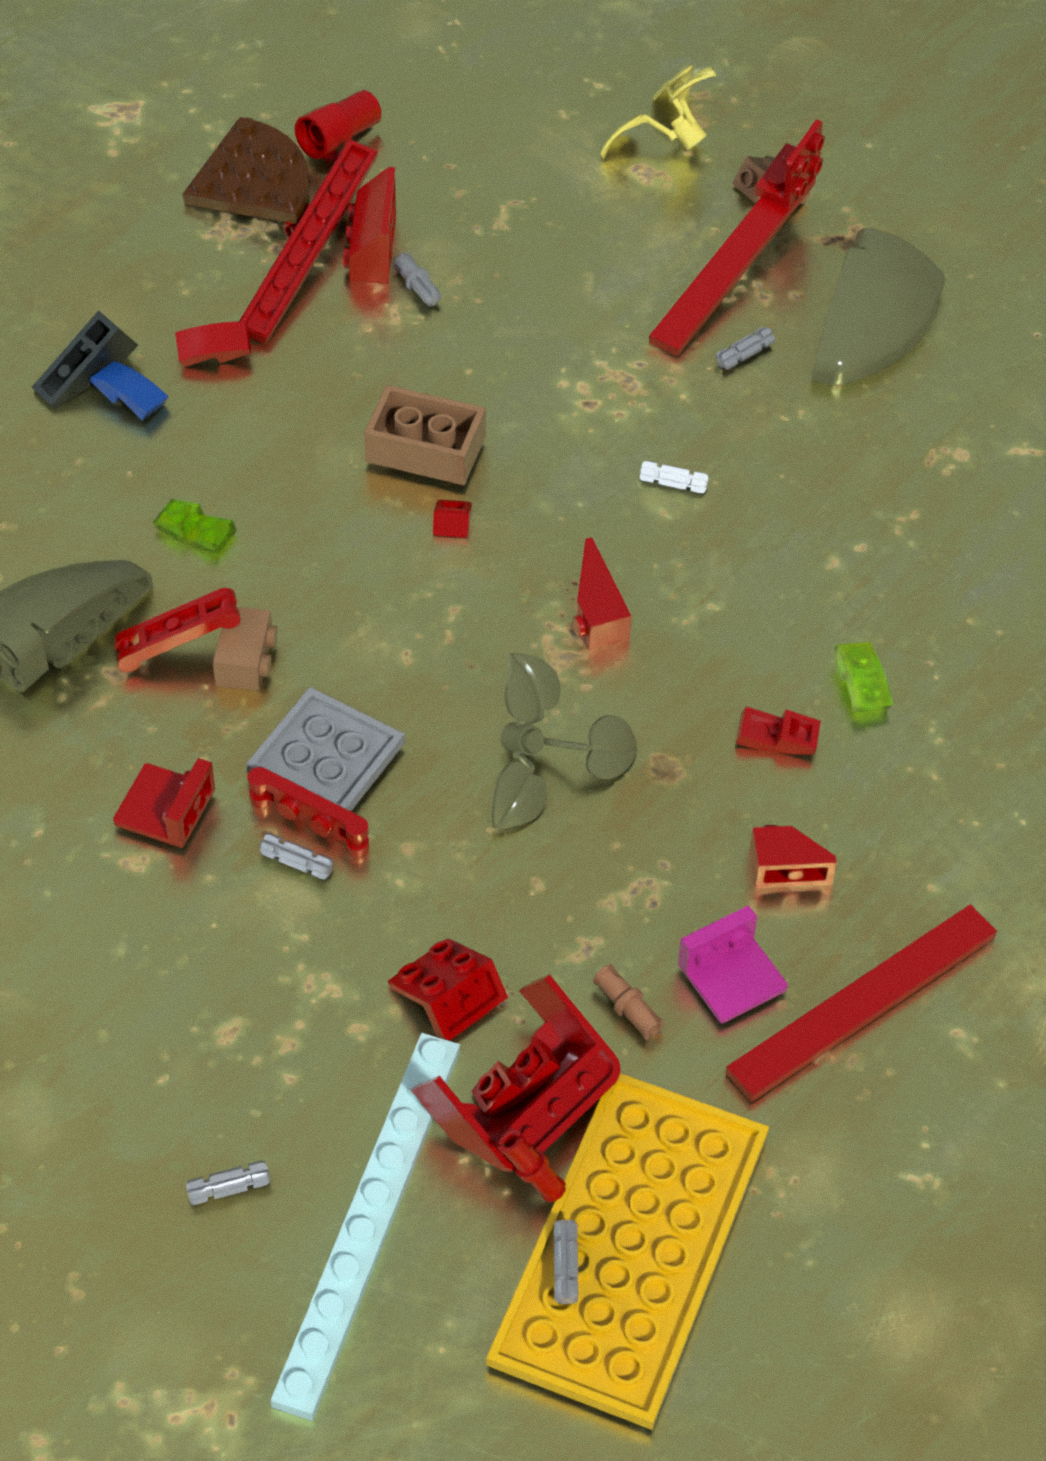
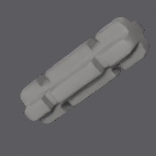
[716,327,775,369]
[260,833,334,880]
[186,1160,270,1205]
[554,1220,578,1304]

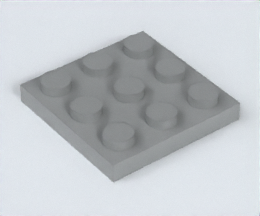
[246,687,405,811]

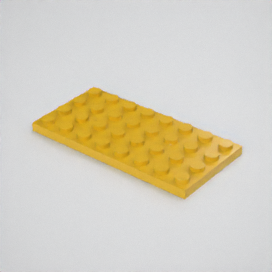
[486,1073,769,1430]

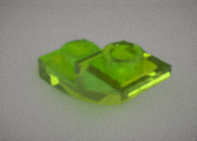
[153,499,237,554]
[834,642,893,713]

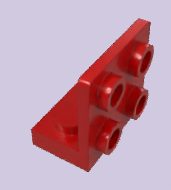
[755,119,825,209]
[113,758,215,848]
[388,939,508,1041]

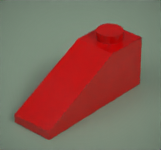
[572,537,632,650]

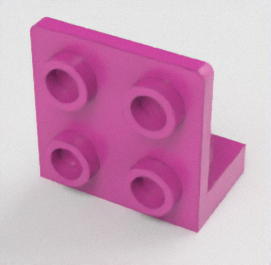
[678,905,788,1023]

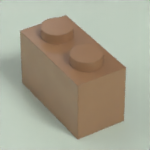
[213,607,278,691]

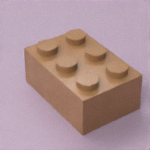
[364,385,486,486]

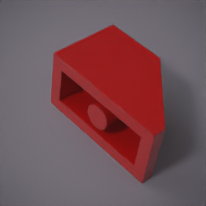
[749,825,837,888]

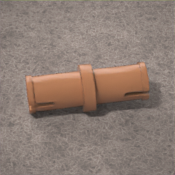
[593,964,665,1040]

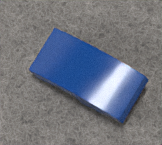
[90,361,169,420]

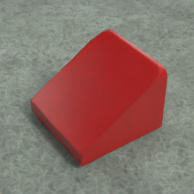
[433,499,472,538]

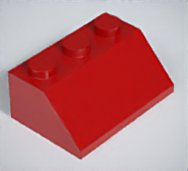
[343,167,396,284]

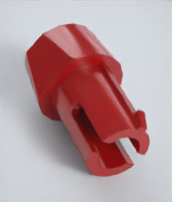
[295,90,381,164]

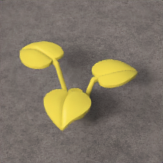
[601,64,716,159]

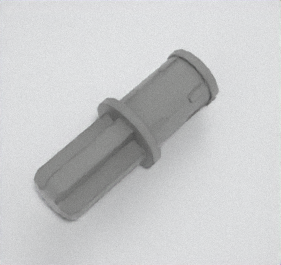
[393,253,441,306]

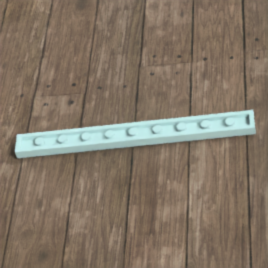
[270,1033,460,1421]

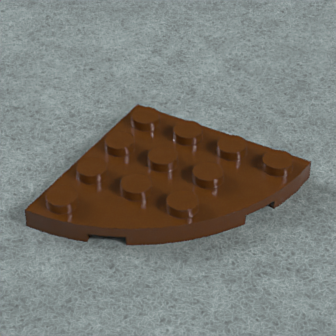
[182,117,311,224]

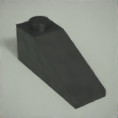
[31,310,138,408]

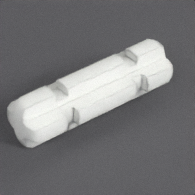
[640,461,709,494]

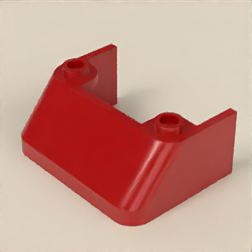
[411,974,621,1173]

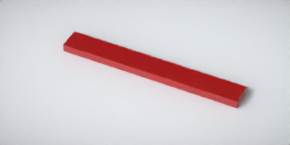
[239,139,378,345]
[649,176,816,357]
[725,904,997,1103]

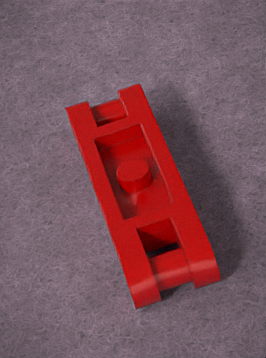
[114,588,241,672]
[247,767,369,857]

